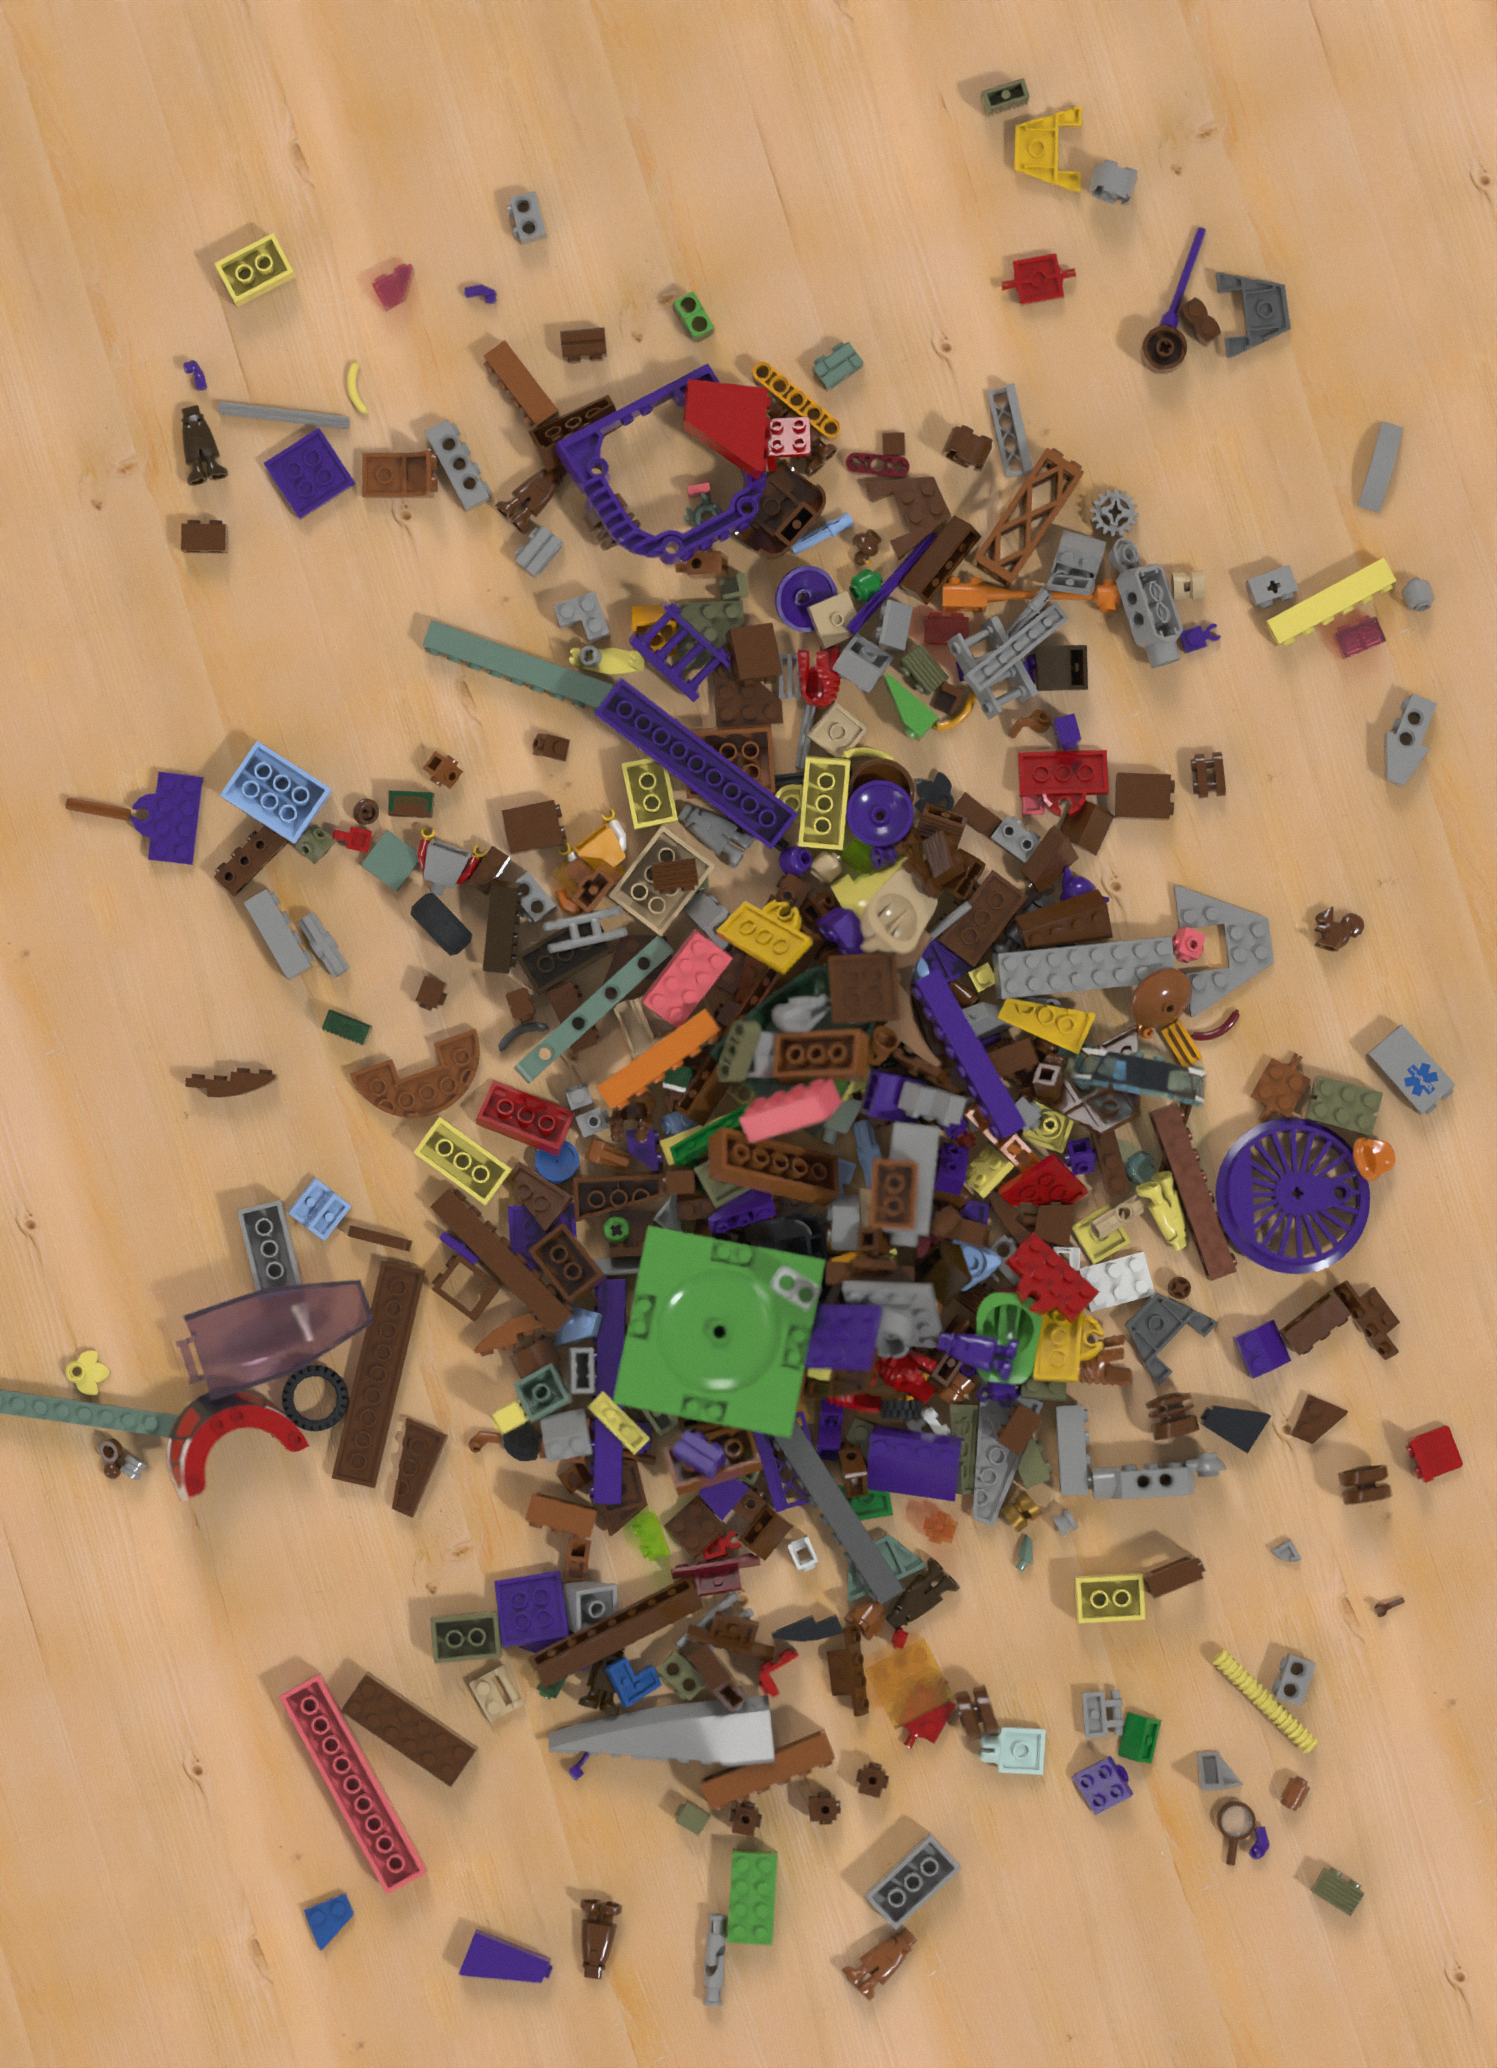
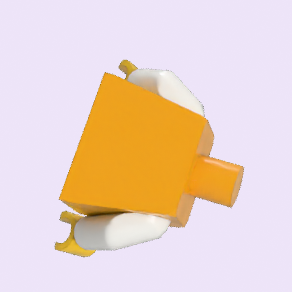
[558,809,627,875]

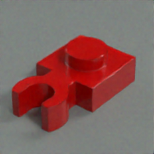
[703,1531,741,1561]

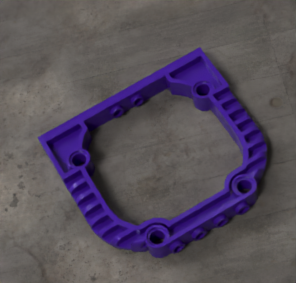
[555,364,767,565]

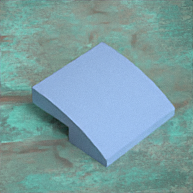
[288,1177,351,1241]

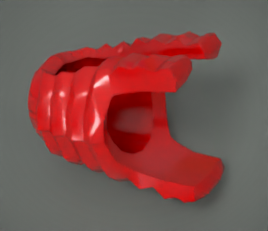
[797,646,841,707]
[877,1350,937,1405]
[821,1361,882,1413]

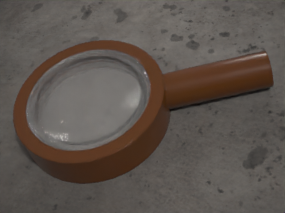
[1217,1801,1256,1865]

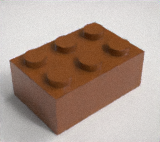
[869,1159,919,1230]
[525,1492,598,1540]

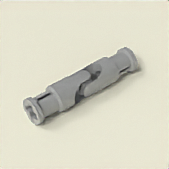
[703,1913,727,2006]

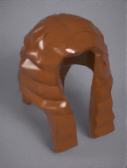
[1079,1334,1132,1386]

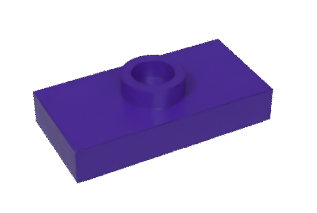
[439,1231,480,1265]

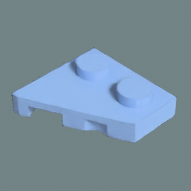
[554,1305,603,1347]

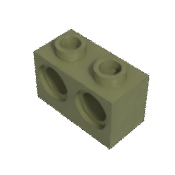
[657,1649,706,1701]

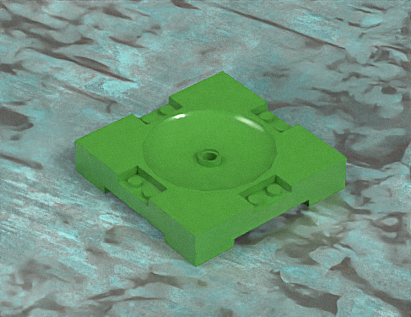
[613,1226,826,1438]

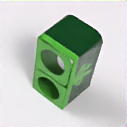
[672,291,714,343]

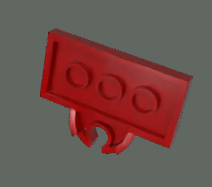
[1018,750,1109,817]
[1005,1232,1100,1324]

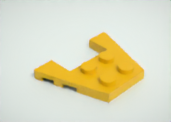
[1014,106,1082,193]

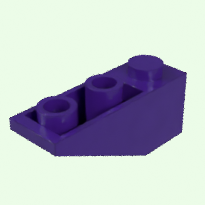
[708,1189,776,1234]

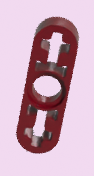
[846,453,910,478]

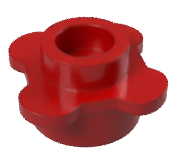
[890,1627,908,1649]

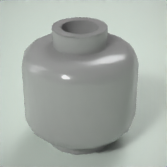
[1402,577,1434,612]

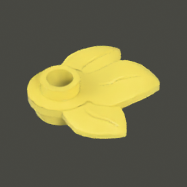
[65,1351,111,1395]

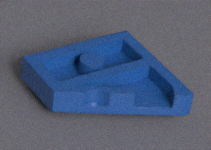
[304,1893,354,1951]

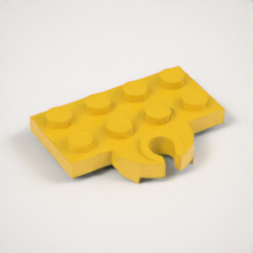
[716,900,813,974]
[1033,1309,1104,1383]

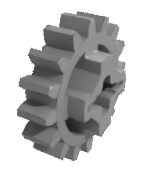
[1090,489,1139,538]

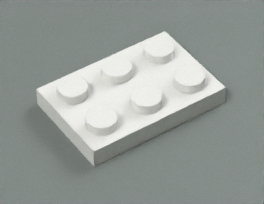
[1079,1252,1155,1312]

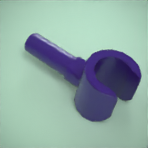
[569,1752,590,1780]

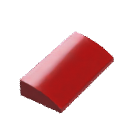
[476,1080,576,1157]

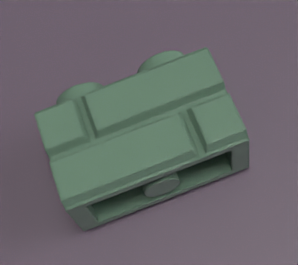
[812,342,864,392]

